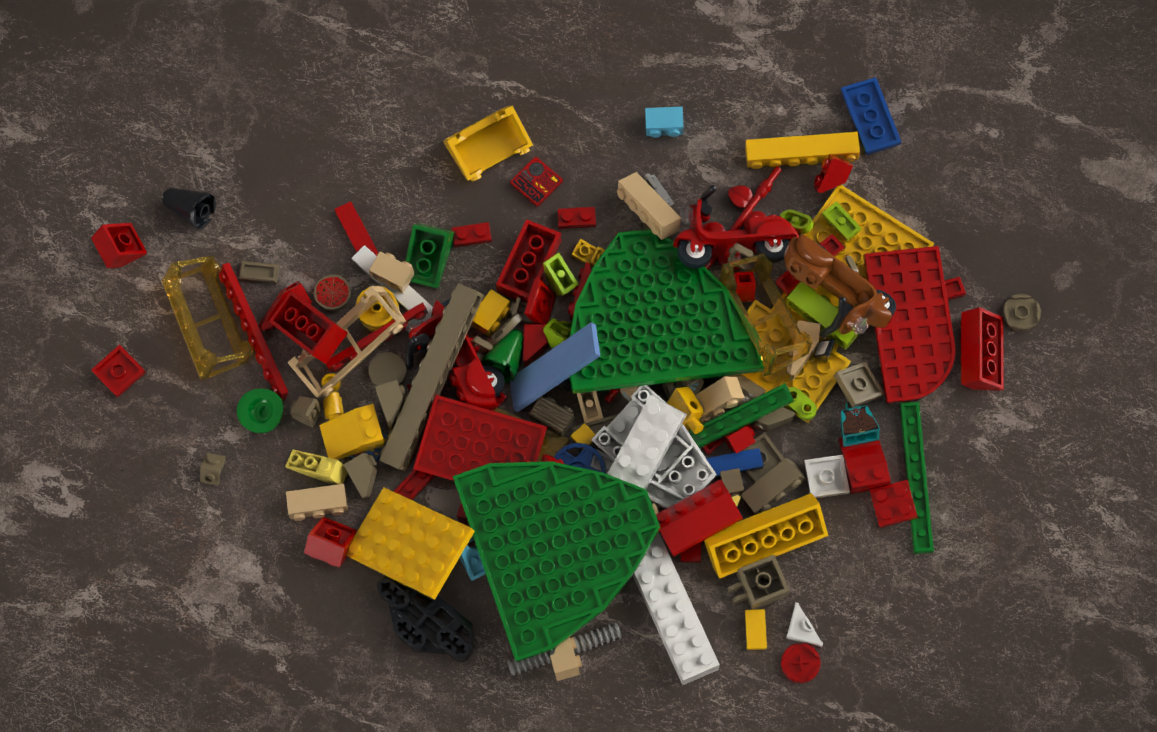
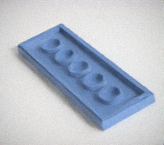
[510,323,600,412]

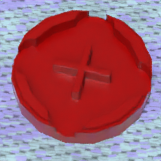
[781,643,821,683]

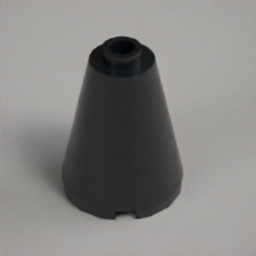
[162,188,216,229]

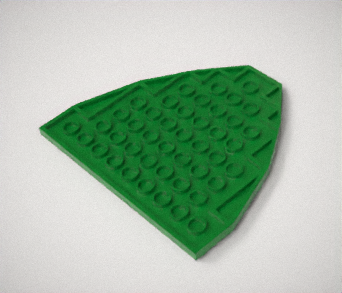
[569,229,764,394]
[453,462,660,663]

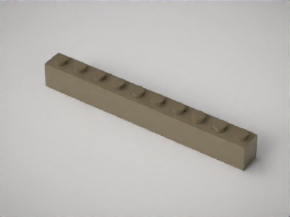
[379,283,484,472]

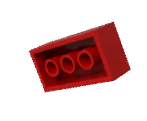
[496,219,562,303]
[269,291,348,364]

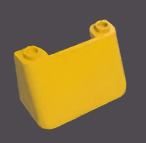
[443,105,533,182]

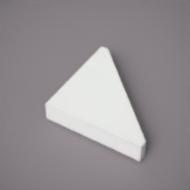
[786,602,823,648]

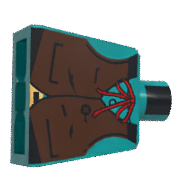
[840,402,880,447]

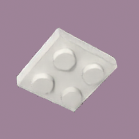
[804,455,850,498]

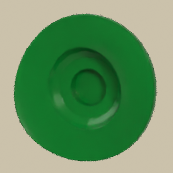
[237,388,283,434]

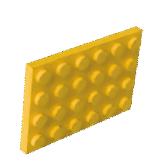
[346,487,475,600]

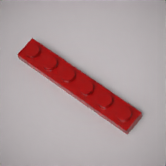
[326,302,428,372]

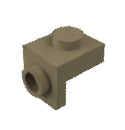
[510,297,534,324]
[200,453,226,485]

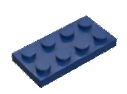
[841,77,901,155]

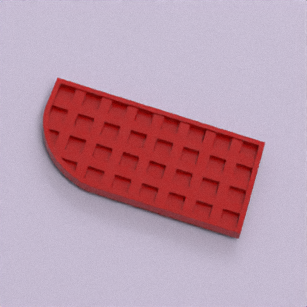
[863,246,956,404]

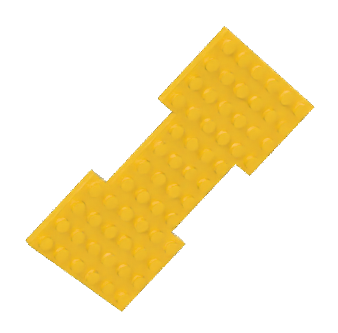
[742,185,934,423]

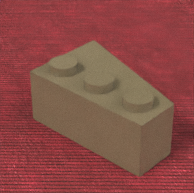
[741,458,807,514]

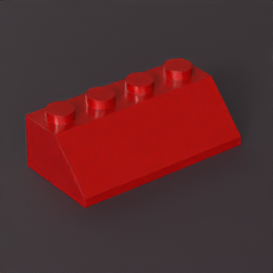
[961,307,1004,391]
[656,479,743,557]

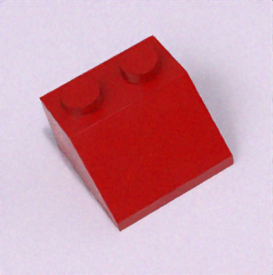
[91,222,147,269]
[304,517,358,568]

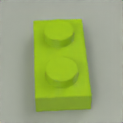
[822,201,862,242]

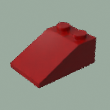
[838,438,891,494]

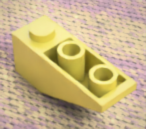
[285,449,348,485]

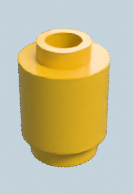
[323,392,344,421]

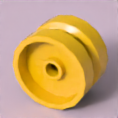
[355,287,400,332]

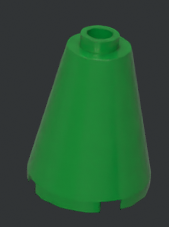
[480,329,524,383]

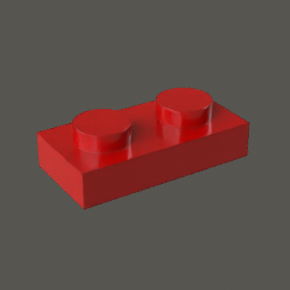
[558,207,596,229]
[452,222,492,247]

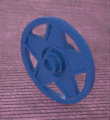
[554,443,606,474]

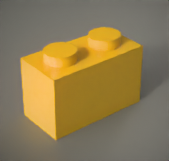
[471,289,511,337]

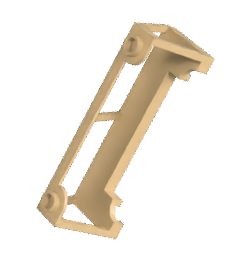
[287,286,406,398]

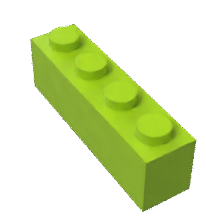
[786,282,862,350]

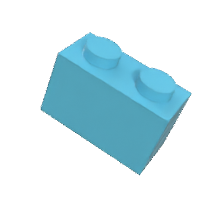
[645,107,683,138]

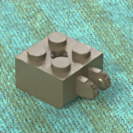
[727,555,790,610]

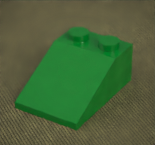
[406,223,454,288]

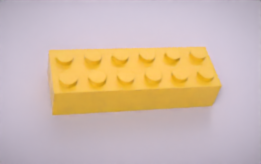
[704,493,829,579]

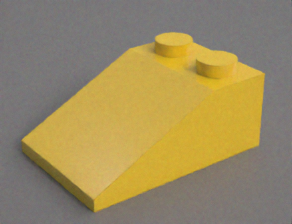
[319,404,385,460]

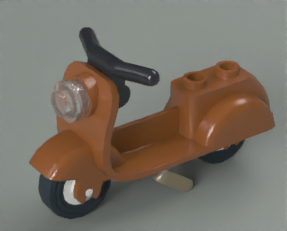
[784,234,896,338]

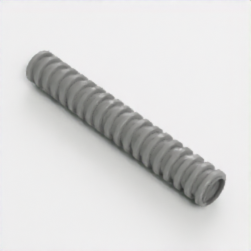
[507,622,622,676]

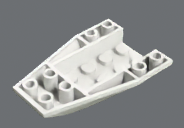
[591,385,717,500]

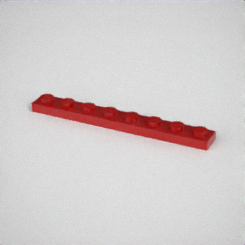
[219,263,289,401]

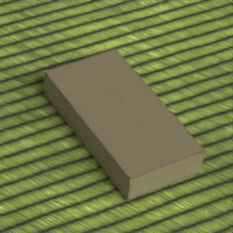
[239,261,280,284]

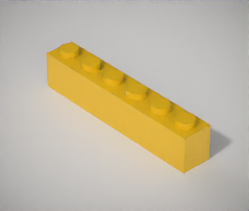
[745,132,860,169]

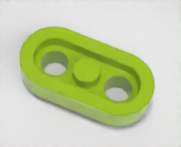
[780,209,814,234]
[787,387,817,421]

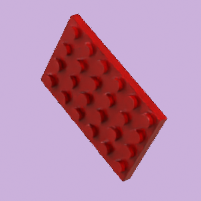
[413,394,547,481]

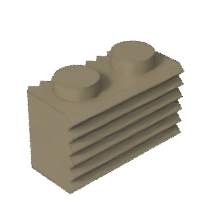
[529,396,574,438]

